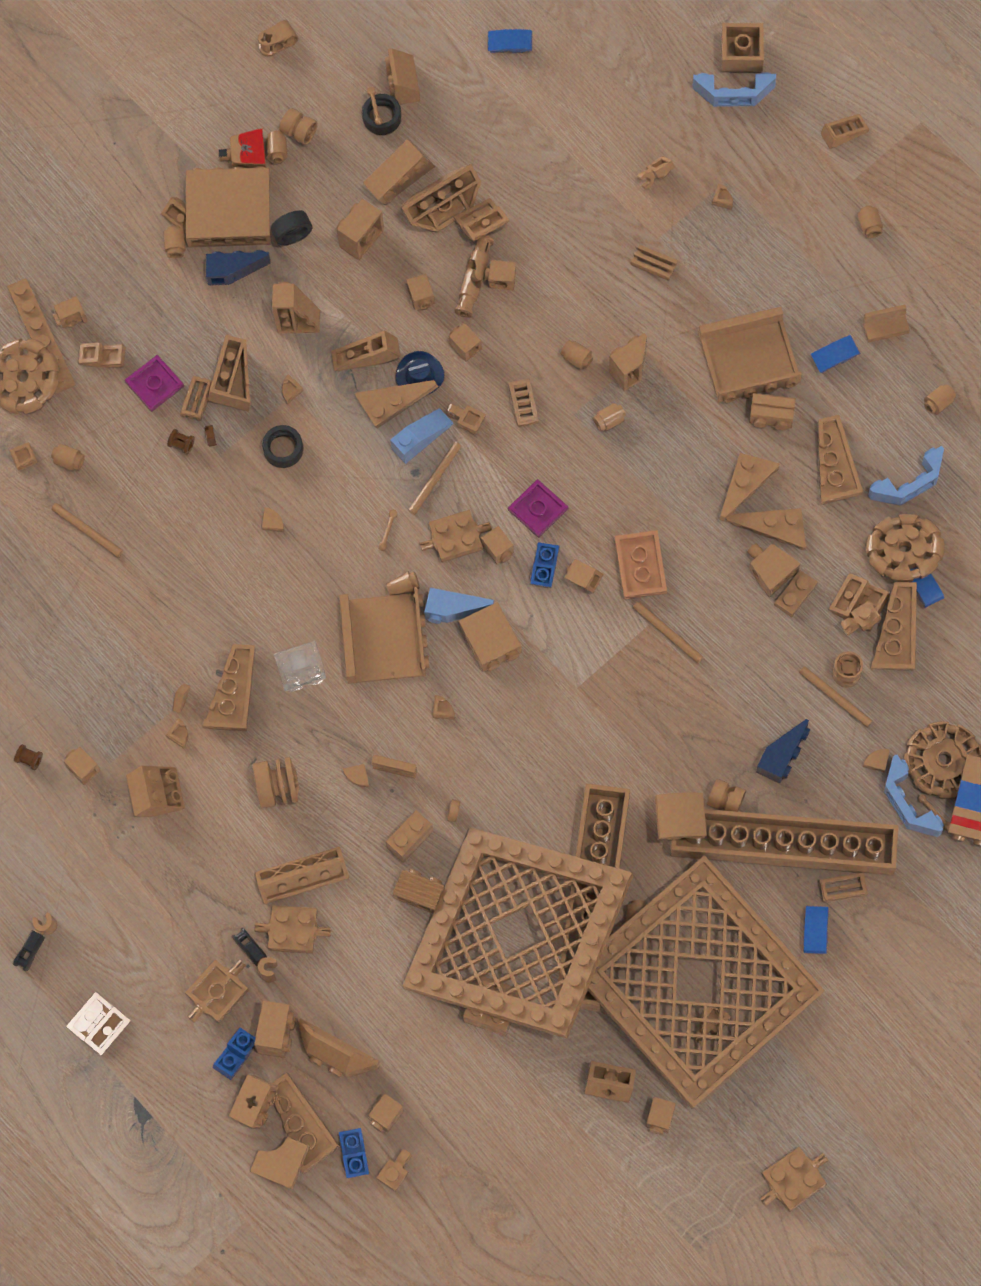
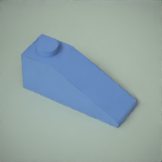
[390,408,454,464]
[424,588,494,624]

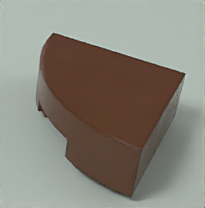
[204,425,217,447]

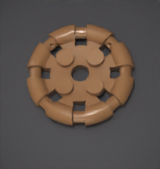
[0,339,59,414]
[866,514,945,582]
[904,721,981,799]

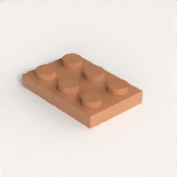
[615,530,667,599]

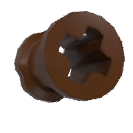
[167,429,195,454]
[14,744,43,770]

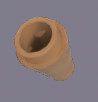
[386,571,420,595]

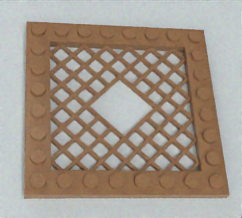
[403,827,633,1039]
[588,855,825,1109]

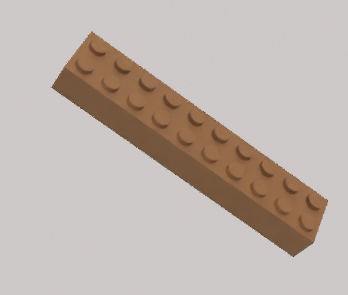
[555,783,630,1012]
[671,809,898,875]

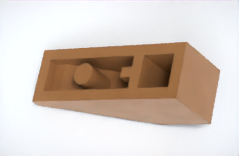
[331,331,401,371]

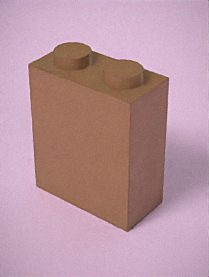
[459,602,522,671]

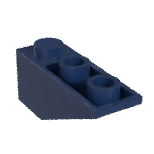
[206,250,271,286]
[756,719,811,783]

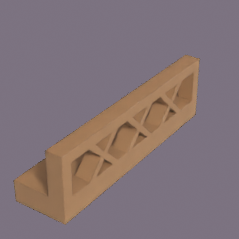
[255,846,349,904]

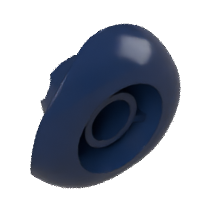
[396,351,444,395]

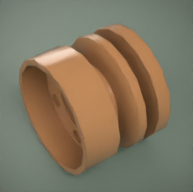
[253,757,299,809]

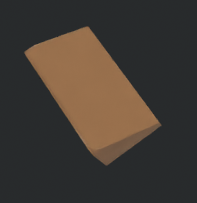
[161,197,186,234]

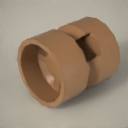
[279,108,318,145]
[832,651,863,688]
[707,779,746,812]

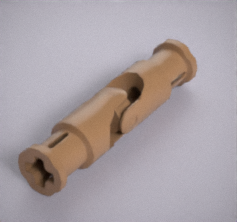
[455,235,494,318]

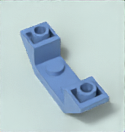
[693,72,776,107]
[868,446,944,506]
[884,755,944,837]

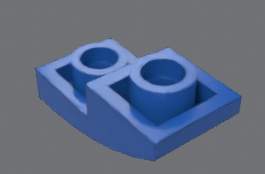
[488,29,532,53]
[811,335,861,373]
[530,542,560,588]
[910,567,944,608]
[804,906,829,954]
[213,1027,256,1080]
[338,1128,369,1178]

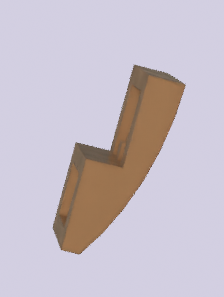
[78,342,126,368]

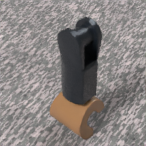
[13,912,57,971]
[231,927,278,983]

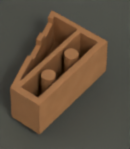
[363,139,435,205]
[272,282,320,333]
[208,335,250,412]

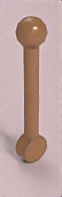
[367,87,383,125]
[378,509,398,551]
[918,794,951,831]

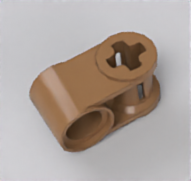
[258,20,298,56]

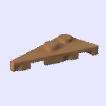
[355,380,439,429]
[720,453,780,521]
[726,508,806,550]

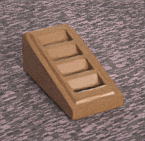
[821,113,869,148]
[509,379,539,427]

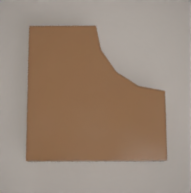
[250,1137,310,1189]

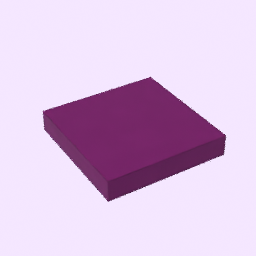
[125,354,184,412]
[508,479,568,538]

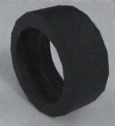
[362,93,402,135]
[270,210,313,246]
[262,425,304,468]

